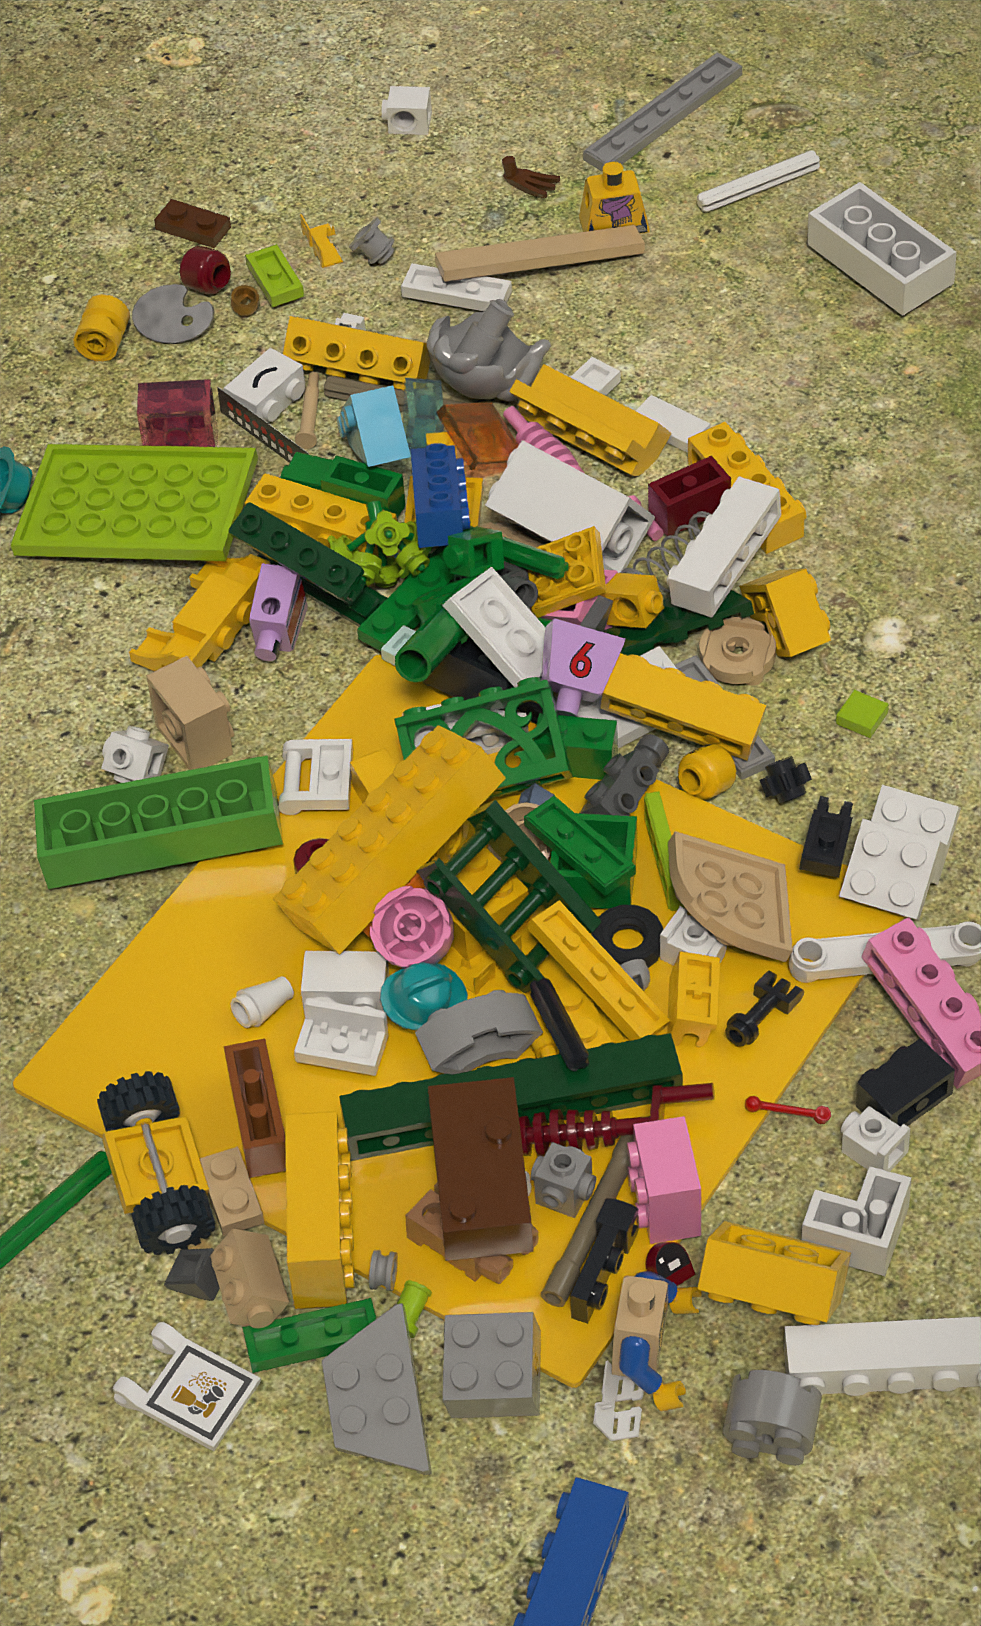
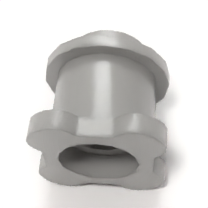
[349,217,395,264]

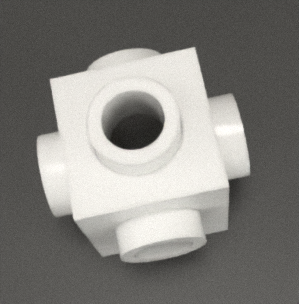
[101,726,169,783]

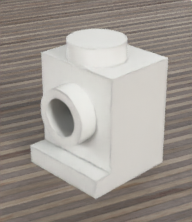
[660,906,727,965]
[841,1106,910,1172]

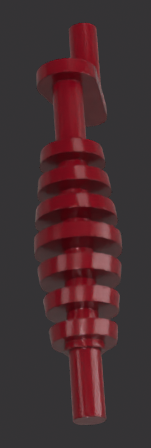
[519,1083,715,1156]

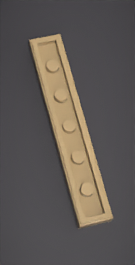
[435,225,645,282]

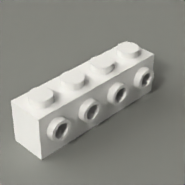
[667,476,781,617]

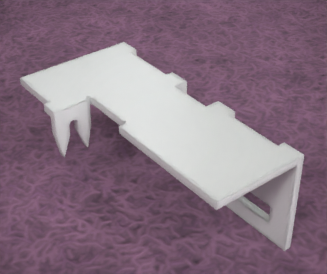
[593,1360,644,1441]

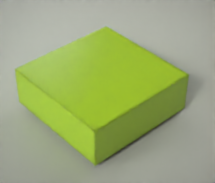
[836,689,889,738]

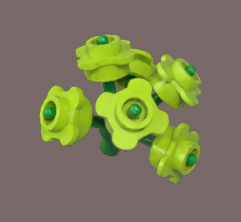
[327,501,433,587]

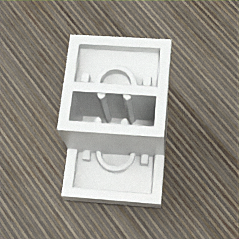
[839,785,961,920]

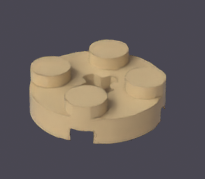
[699,617,776,686]

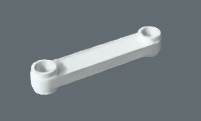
[789,922,981,983]

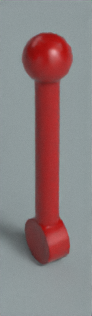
[745,1096,831,1124]

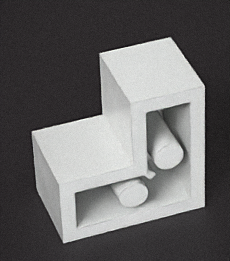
[802,1166,911,1276]

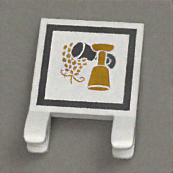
[113,1322,261,1451]

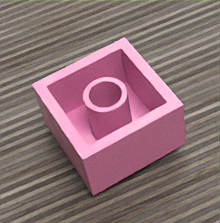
[626,1116,701,1244]

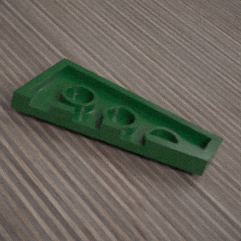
[604,590,754,656]

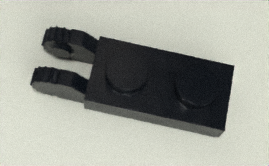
[799,796,853,878]

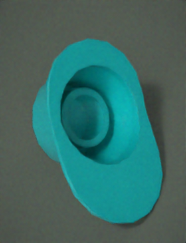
[0,446,33,514]
[380,962,468,1030]

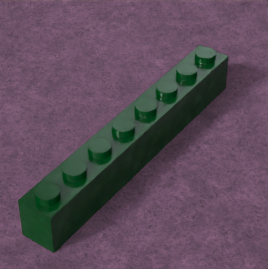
[339,1033,683,1161]

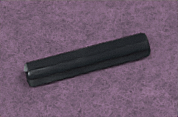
[529,977,589,1071]

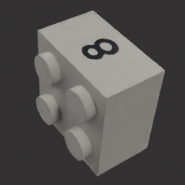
[442,1312,541,1418]

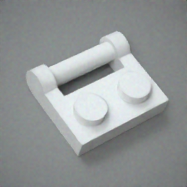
[278,739,353,815]

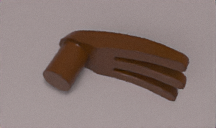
[502,156,560,198]

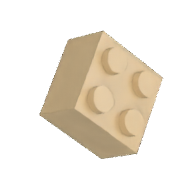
[146,656,234,770]

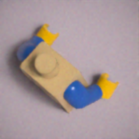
[612,1271,702,1411]

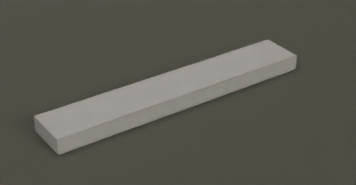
[583,52,742,172]

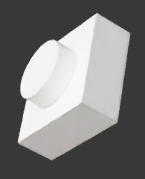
[570,357,621,396]

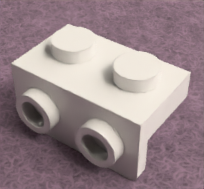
[294,998,389,1076]

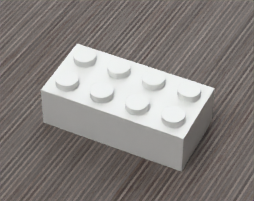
[808,182,956,316]

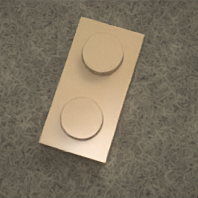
[200,1147,264,1236]

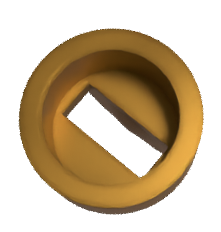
[231,285,259,316]

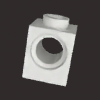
[382,86,432,135]

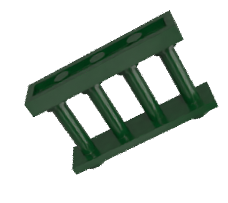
[416,800,602,993]

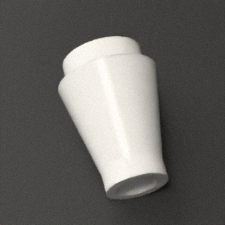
[230,976,294,1028]

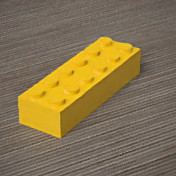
[273,725,506,955]

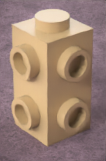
[210,1228,289,1328]

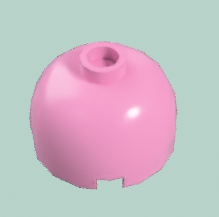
[370,886,454,969]

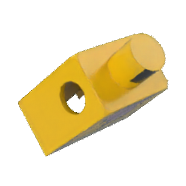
[579,161,650,234]

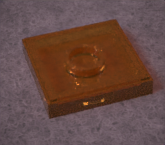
[436,402,519,470]

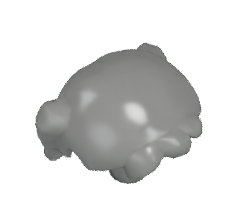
[427,299,551,402]

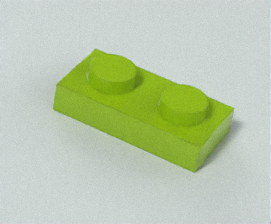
[245,244,304,307]

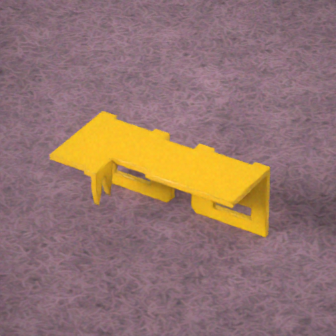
[300,214,343,268]
[455,934,522,995]

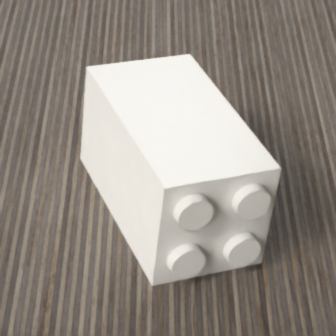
[485,440,655,573]

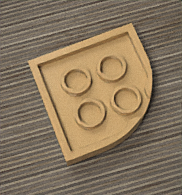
[668,831,793,962]

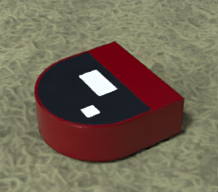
[646,1242,696,1286]

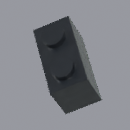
[856,1038,955,1127]

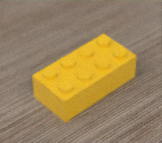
[285,1111,355,1309]

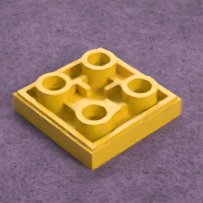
[528,526,606,618]

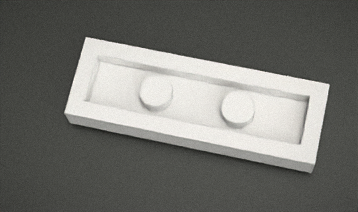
[401,263,512,311]

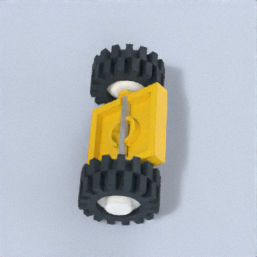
[97,1071,216,1255]

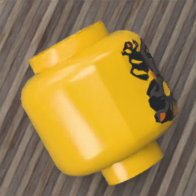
[678,744,737,800]

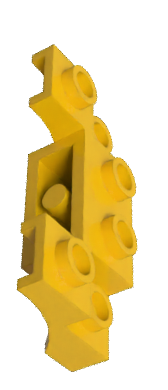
[129,554,270,671]

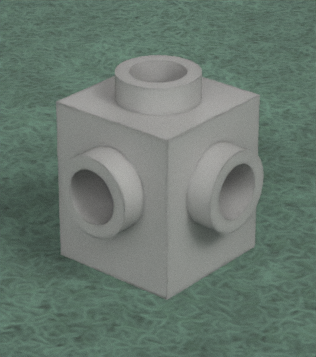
[531,1142,596,1218]

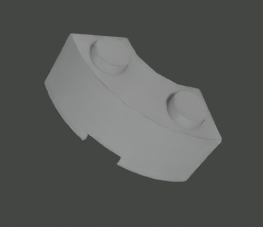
[415,990,543,1075]

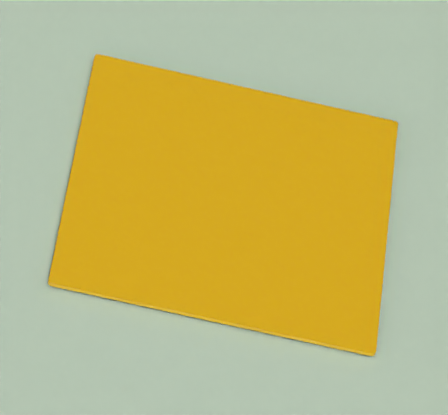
[13,654,906,1388]

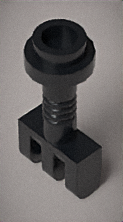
[725,970,804,1046]

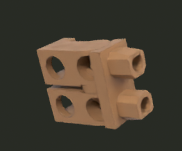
[405,1183,538,1284]

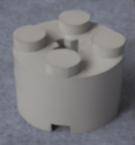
[723,1370,822,1466]

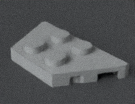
[322,1303,432,1475]

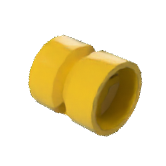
[73,294,130,362]

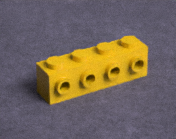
[283,316,431,391]
[688,422,807,554]
[244,473,397,557]
[601,653,766,761]

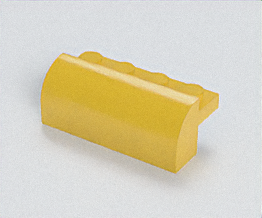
[509,364,672,476]

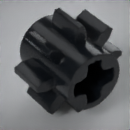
[759,756,812,804]

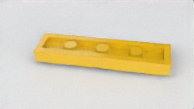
[526,900,670,1041]

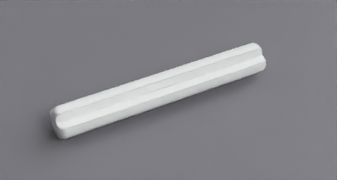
[697,150,820,213]

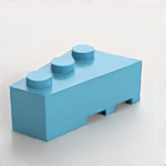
[337,385,411,467]

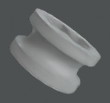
[369,1250,398,1291]

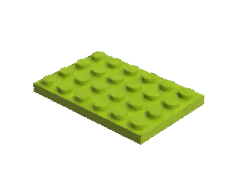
[10,444,258,561]

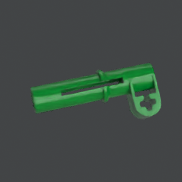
[395,576,477,682]

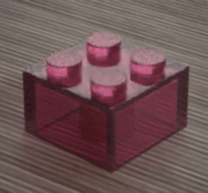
[137,379,218,447]

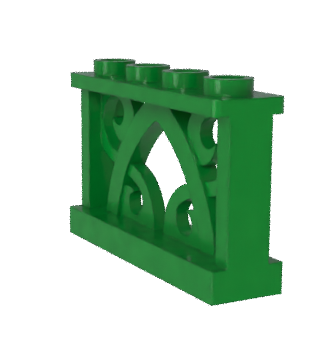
[394,677,573,800]

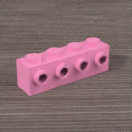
[862,917,981,1089]

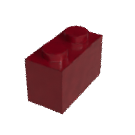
[648,455,731,536]

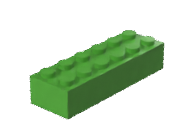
[34,755,283,889]

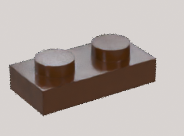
[154,199,231,248]

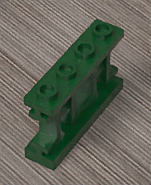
[229,502,387,627]

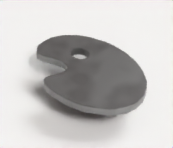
[132,284,214,344]

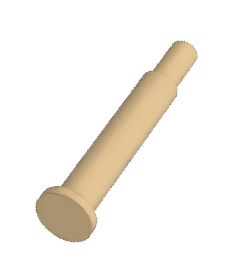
[295,372,319,449]

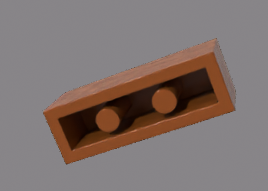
[224,1038,286,1178]

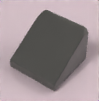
[164,1248,220,1301]

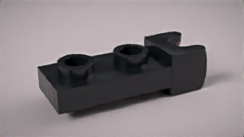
[570,1198,639,1324]

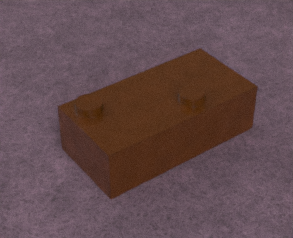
[428,1077,533,1261]

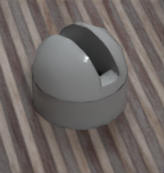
[620,959,651,991]

